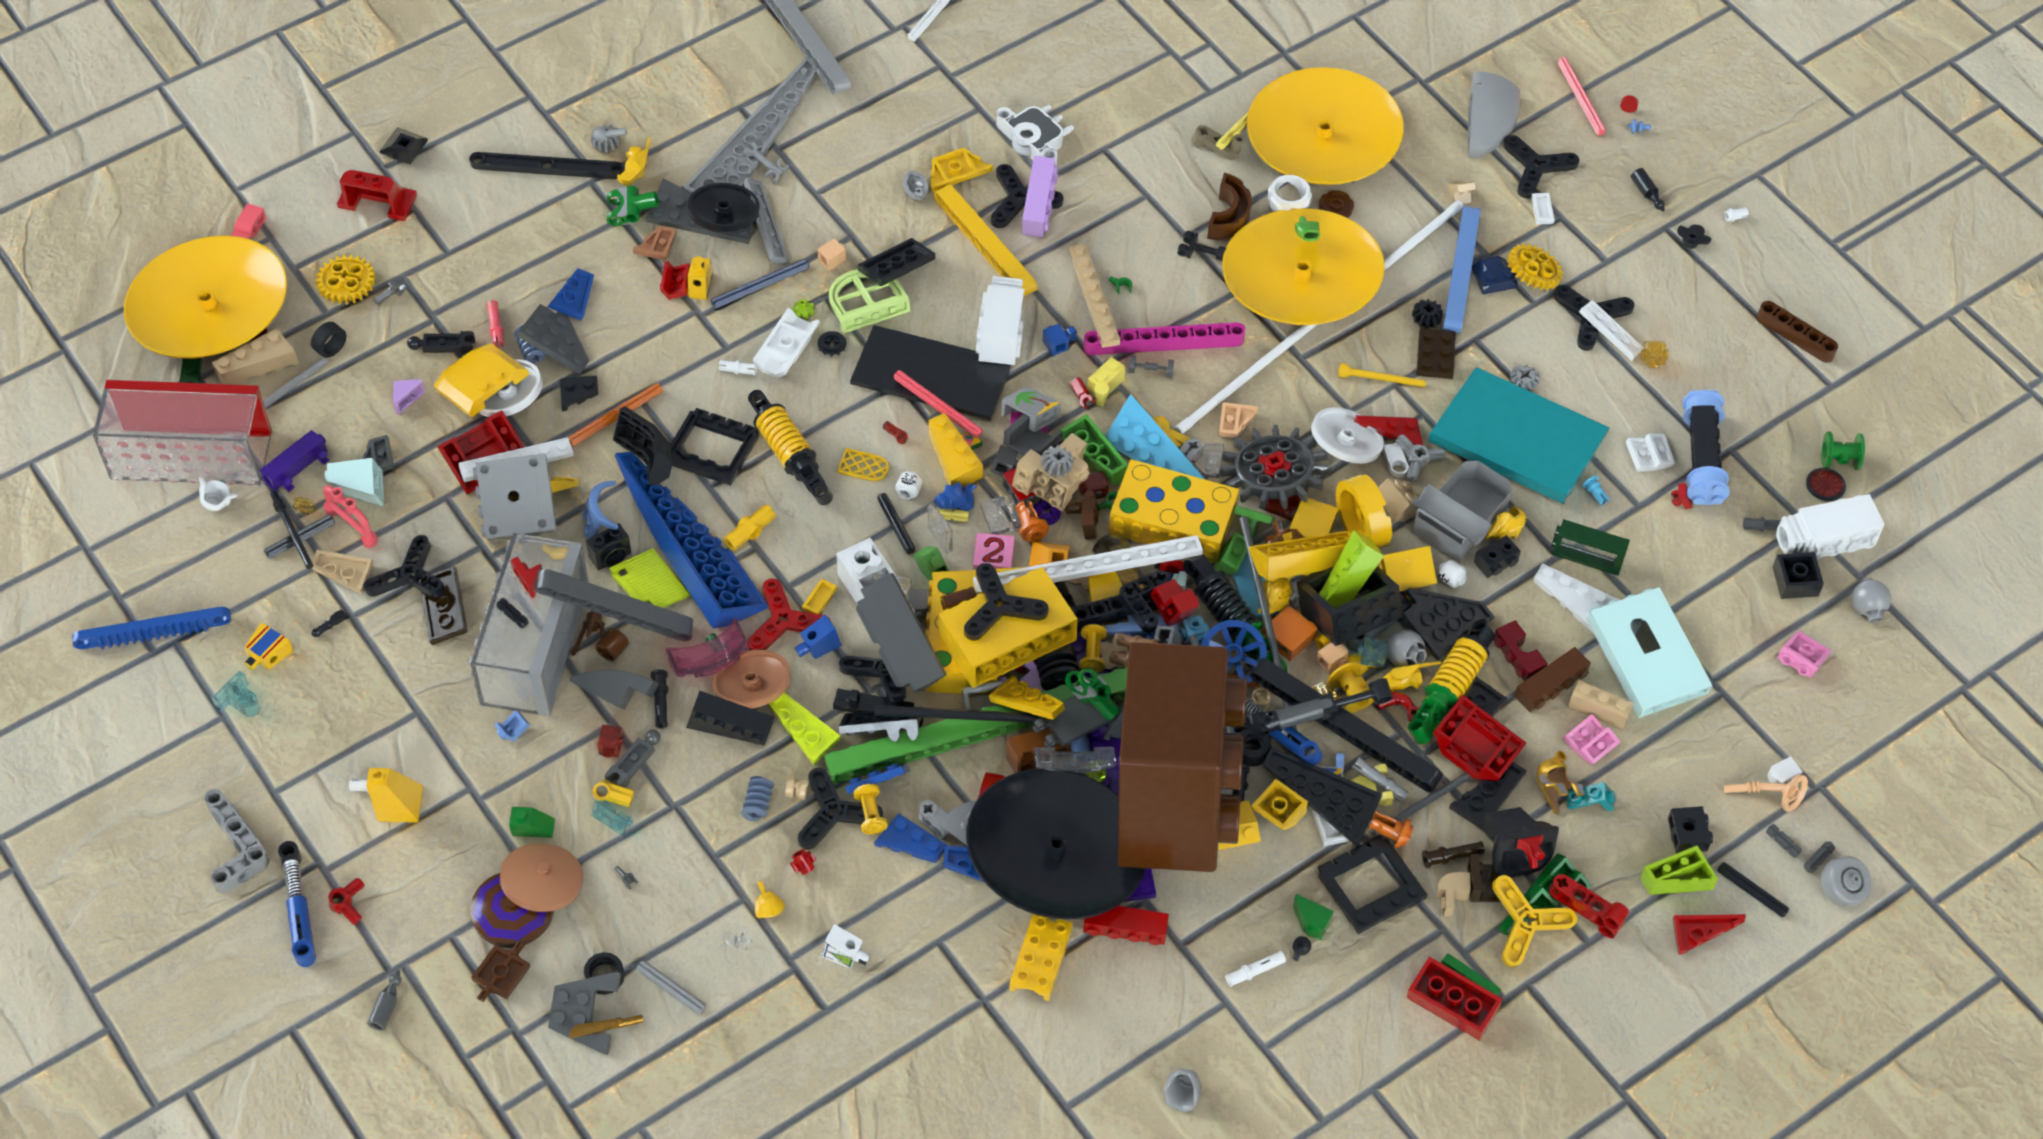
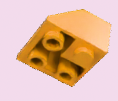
[1029,541,1070,567]

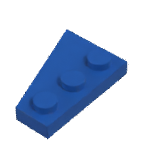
[548,268,594,320]
[845,763,910,794]
[874,813,947,863]
[944,846,984,882]

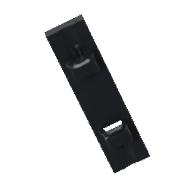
[833,688,915,713]

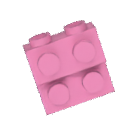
[1777,630,1832,678]

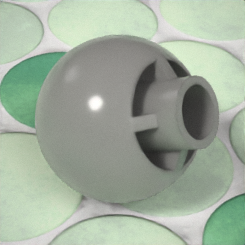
[1851,578,1891,622]
[1386,630,1427,667]

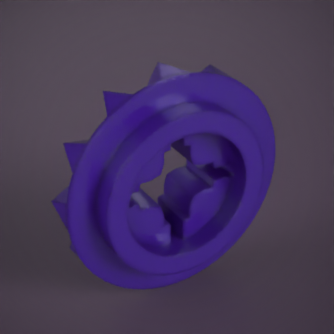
[1033,499,1061,525]

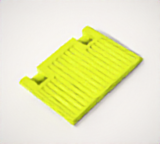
[609,548,690,608]

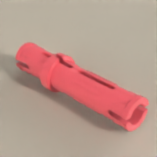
[486,300,505,348]

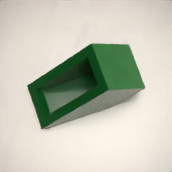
[509,806,555,838]
[1293,894,1334,940]

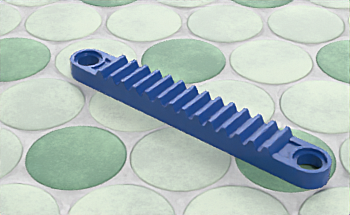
[72,607,231,649]

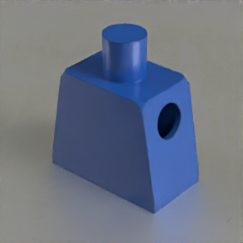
[794,615,842,659]

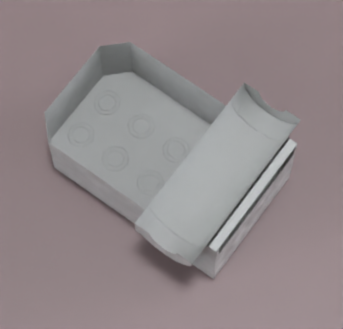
[1412,461,1512,562]

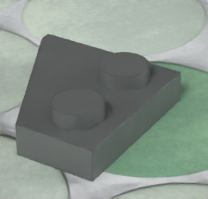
[362,435,394,472]

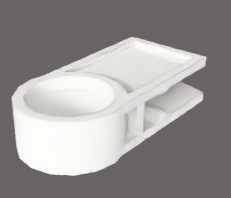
[1382,443,1409,479]

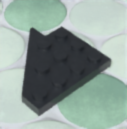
[1403,588,1495,661]

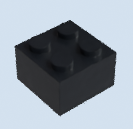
[1772,552,1824,599]

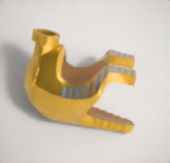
[1536,750,1585,814]

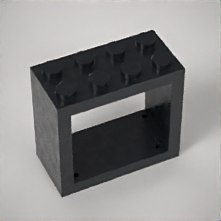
[1296,566,1403,646]

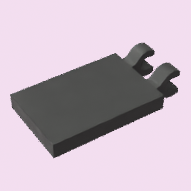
[1032,695,1113,749]

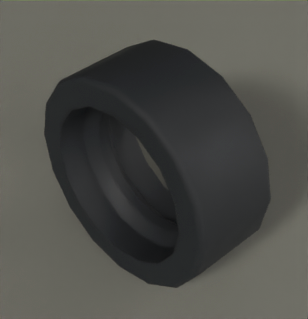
[310,321,347,358]
[584,952,625,995]

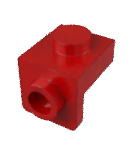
[1158,560,1188,577]

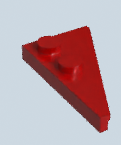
[1354,415,1423,445]
[1673,914,1746,955]

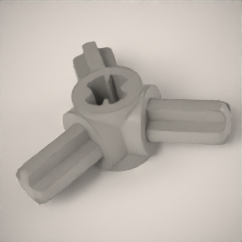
[1396,434,1445,481]

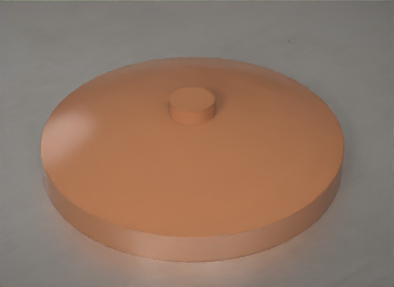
[712,650,791,708]
[500,843,583,912]

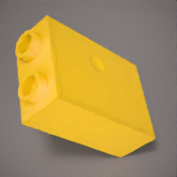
[1377,546,1437,591]

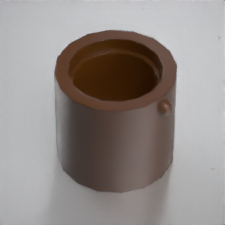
[595,628,629,662]

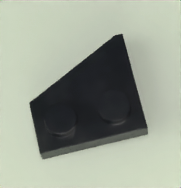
[560,376,599,412]

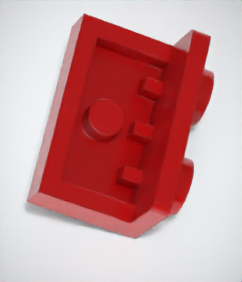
[660,261,690,300]

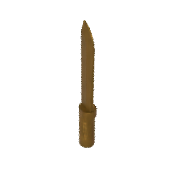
[569,1015,644,1038]

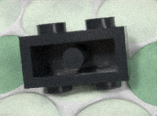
[1474,535,1521,578]

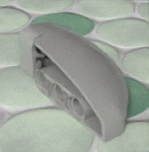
[1468,71,1520,158]

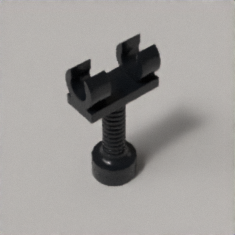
[1177,231,1226,261]

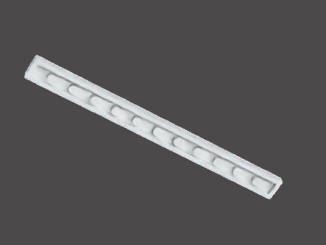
[973,535,1203,595]

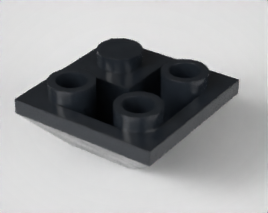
[379,127,428,164]

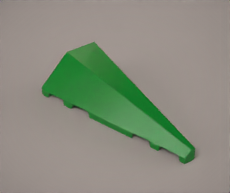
[1498,853,1592,935]

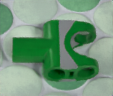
[607,186,659,226]
[1065,668,1120,721]

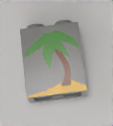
[1001,386,1060,432]

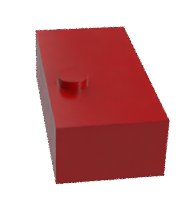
[1407,957,1502,1041]

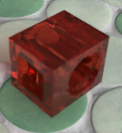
[597,724,624,758]

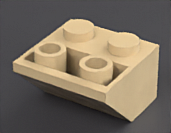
[1379,478,1420,522]

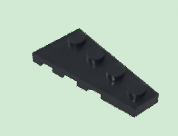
[1449,762,1527,830]

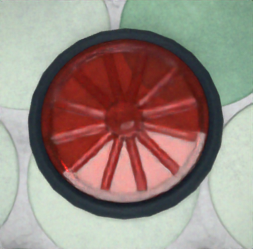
[1806,468,1846,501]

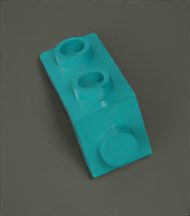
[1567,782,1616,811]

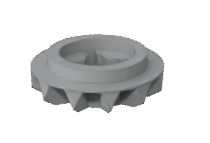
[1510,364,1540,390]

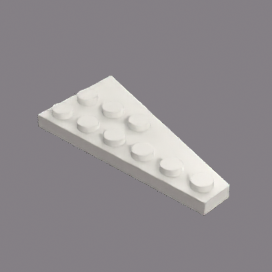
[1533,563,1644,636]

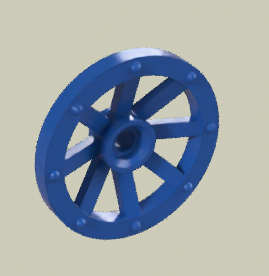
[1201,620,1267,684]

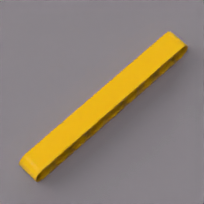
[934,184,1038,297]

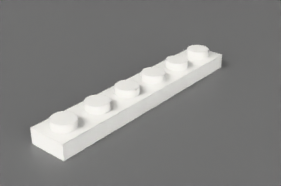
[459,437,574,482]

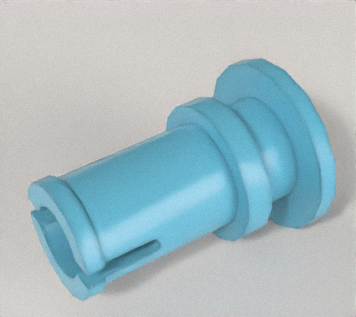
[1582,475,1610,506]

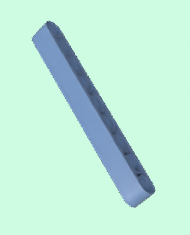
[1443,206,1481,334]

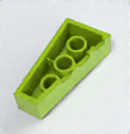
[1319,530,1384,608]

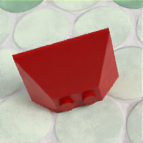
[437,410,525,495]
[1434,695,1526,781]

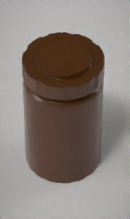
[940,587,977,610]

